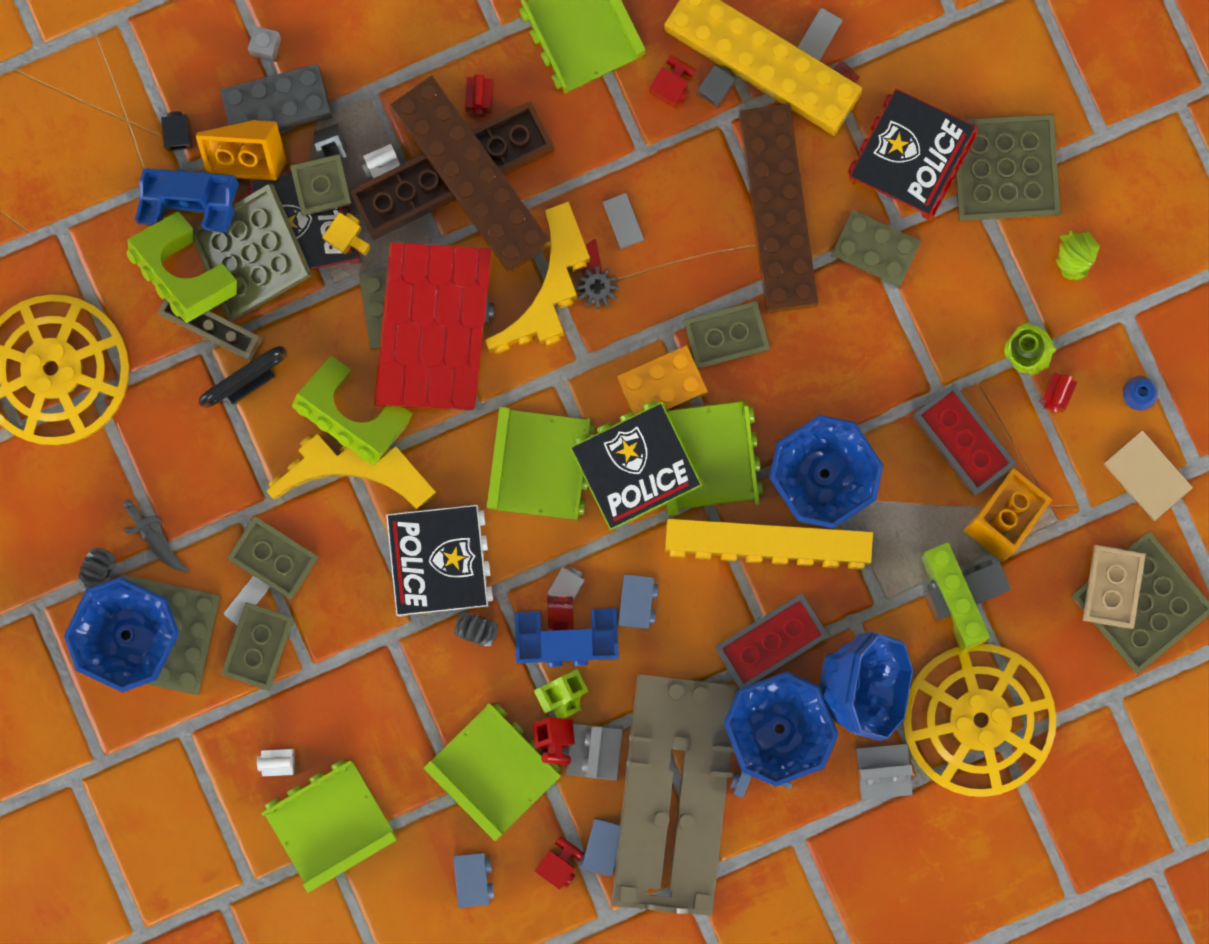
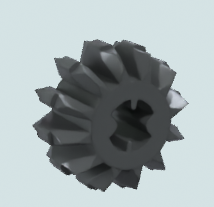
[576,266,619,310]
[78,547,116,589]
[454,611,498,647]

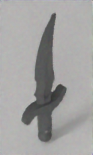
[123,499,189,573]

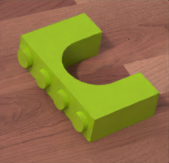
[126,211,237,323]
[292,356,413,466]
[921,542,990,652]

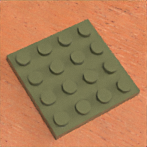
[956,114,1061,222]
[193,184,313,321]
[1071,531,1209,675]
[120,574,221,695]

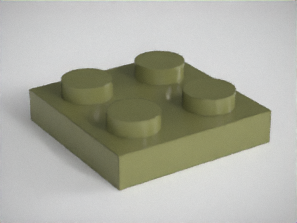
[290,154,352,216]

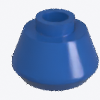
[1123,376,1158,411]

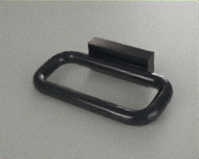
[198,346,287,408]

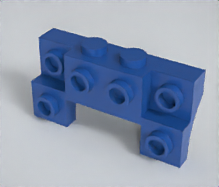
[135,168,239,232]
[515,608,619,667]

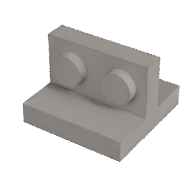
[566,724,623,780]
[856,744,913,800]

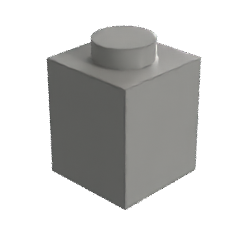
[248,26,282,62]
[547,566,585,607]

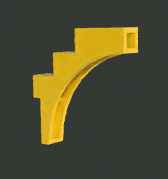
[485,202,590,354]
[266,433,437,510]

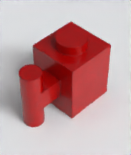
[649,55,697,108]
[465,74,493,117]
[1039,372,1078,414]
[533,717,575,765]
[535,835,585,890]

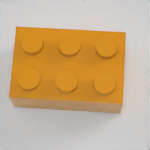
[617,345,708,415]

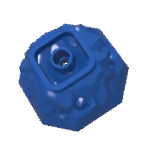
[769,415,883,529]
[64,577,179,693]
[819,632,913,741]
[724,671,839,787]

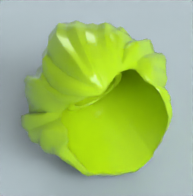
[1056,230,1100,281]
[1004,322,1056,376]

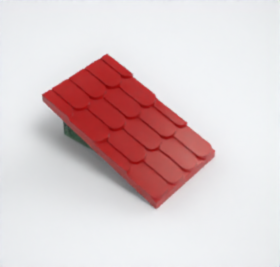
[374,242,492,411]

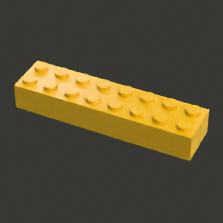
[664,0,862,136]
[665,519,873,570]

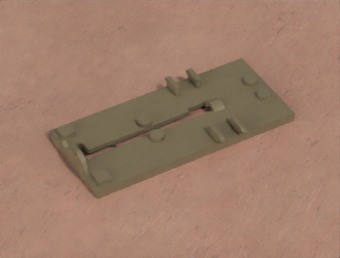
[611,674,738,916]

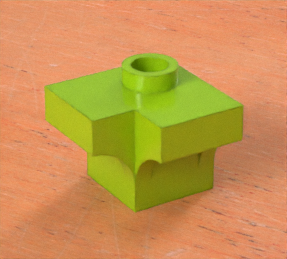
[534,669,589,719]

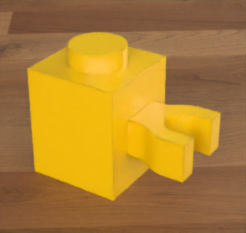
[322,212,371,256]

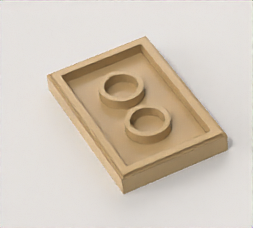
[1103,430,1193,521]
[1082,545,1146,629]

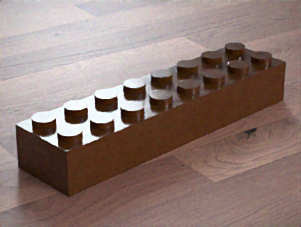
[390,75,551,274]
[349,101,554,240]
[739,104,818,314]

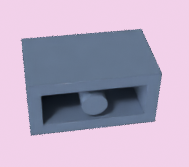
[618,575,659,629]
[582,818,620,877]
[453,852,494,908]

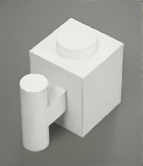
[362,144,400,179]
[257,749,295,776]

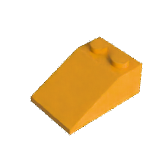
[196,120,287,181]
[964,468,1052,563]

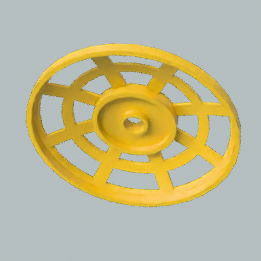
[0,294,130,446]
[903,644,1056,797]

